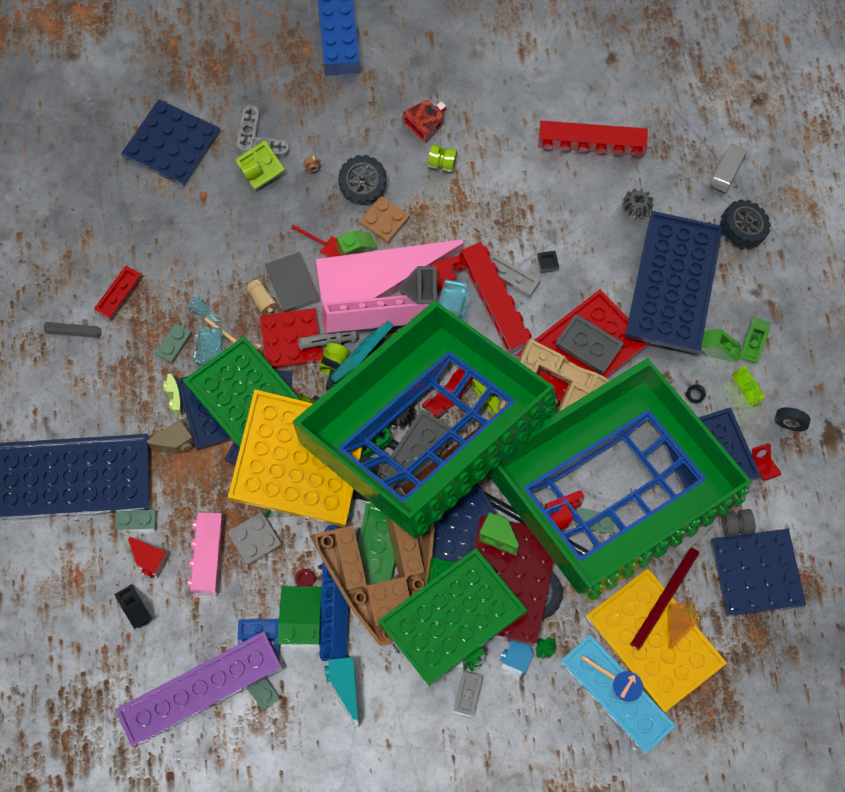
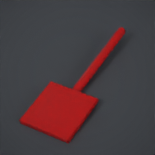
[291,225,340,257]

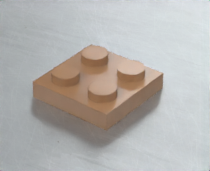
[359,196,410,244]

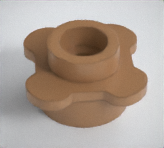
[304,156,321,173]

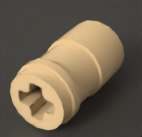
[246,279,278,315]

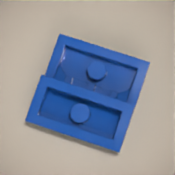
[238,619,280,660]

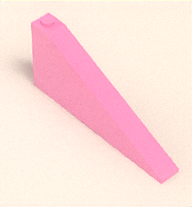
[316,239,463,308]

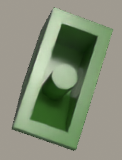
[336,231,377,256]
[739,317,770,363]
[701,329,741,363]
[479,512,519,556]

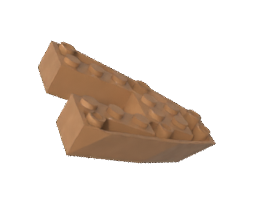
[310,518,434,646]

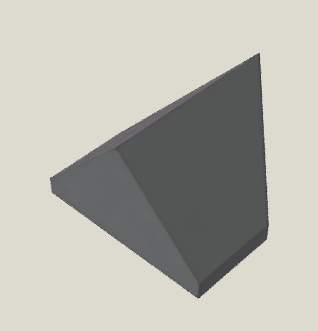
[397,266,437,304]

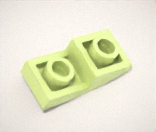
[163,374,183,417]

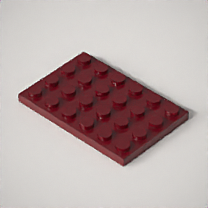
[473,515,554,646]

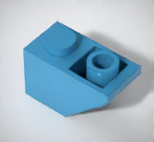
[500,641,533,677]

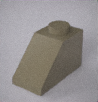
[147,419,194,454]

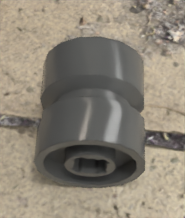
[721,509,756,538]

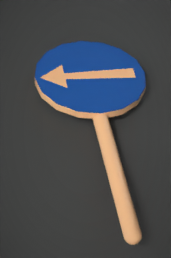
[581,656,643,702]

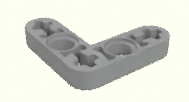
[237,106,289,159]

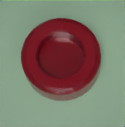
[295,569,315,587]

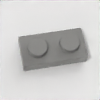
[453,671,483,717]

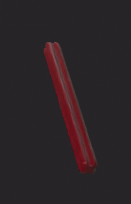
[630,547,699,650]

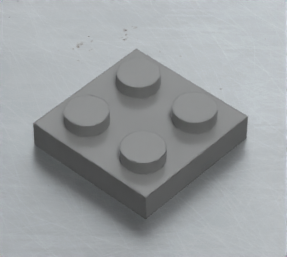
[227,512,282,566]

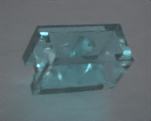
[193,327,223,369]

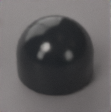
[686,384,706,403]

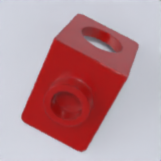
[752,443,781,481]

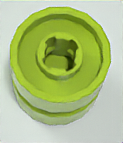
[427,144,457,172]
[318,343,349,376]

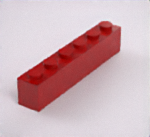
[538,120,648,157]
[459,242,532,354]

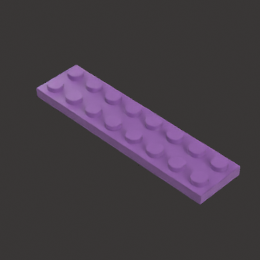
[115,631,282,748]

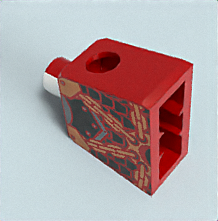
[403,100,447,144]

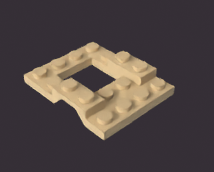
[497,339,610,421]

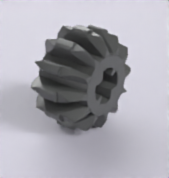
[622,188,654,219]

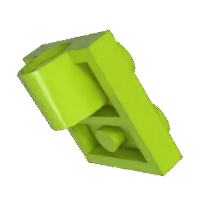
[235,140,285,191]

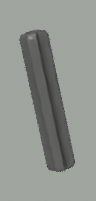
[44,322,100,338]

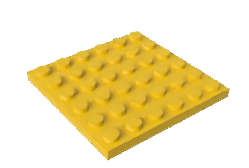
[227,390,362,527]

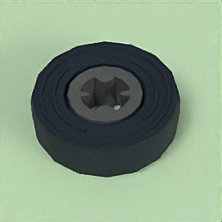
[775,407,811,432]

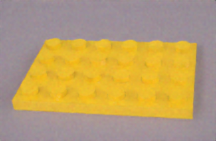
[586,568,727,713]

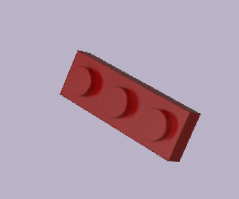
[94,265,142,321]

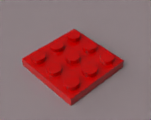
[260,308,323,369]

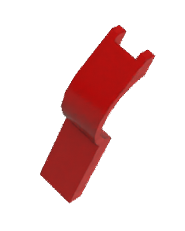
[421,368,474,418]

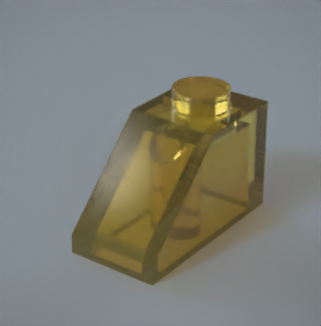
[667,604,699,649]

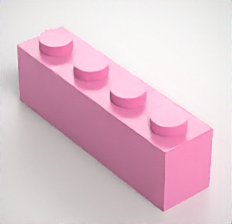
[188,513,224,596]

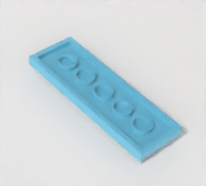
[560,634,676,755]

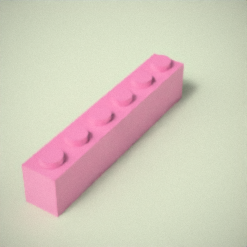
[322,295,429,333]

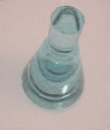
[188,296,220,324]

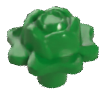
[535,637,556,659]

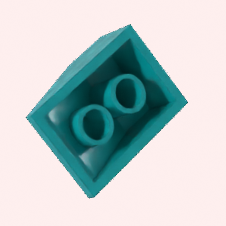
[325,657,359,728]

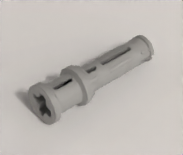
[298,330,357,350]

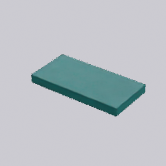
[331,321,393,382]

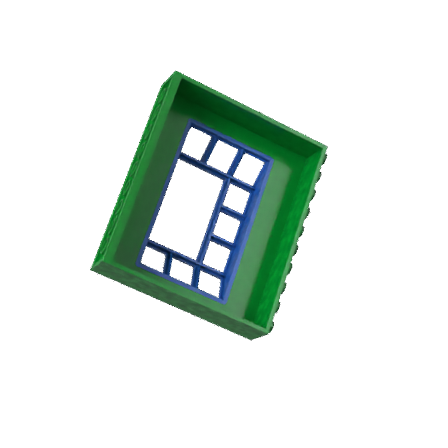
[292,300,556,539]
[487,358,752,603]

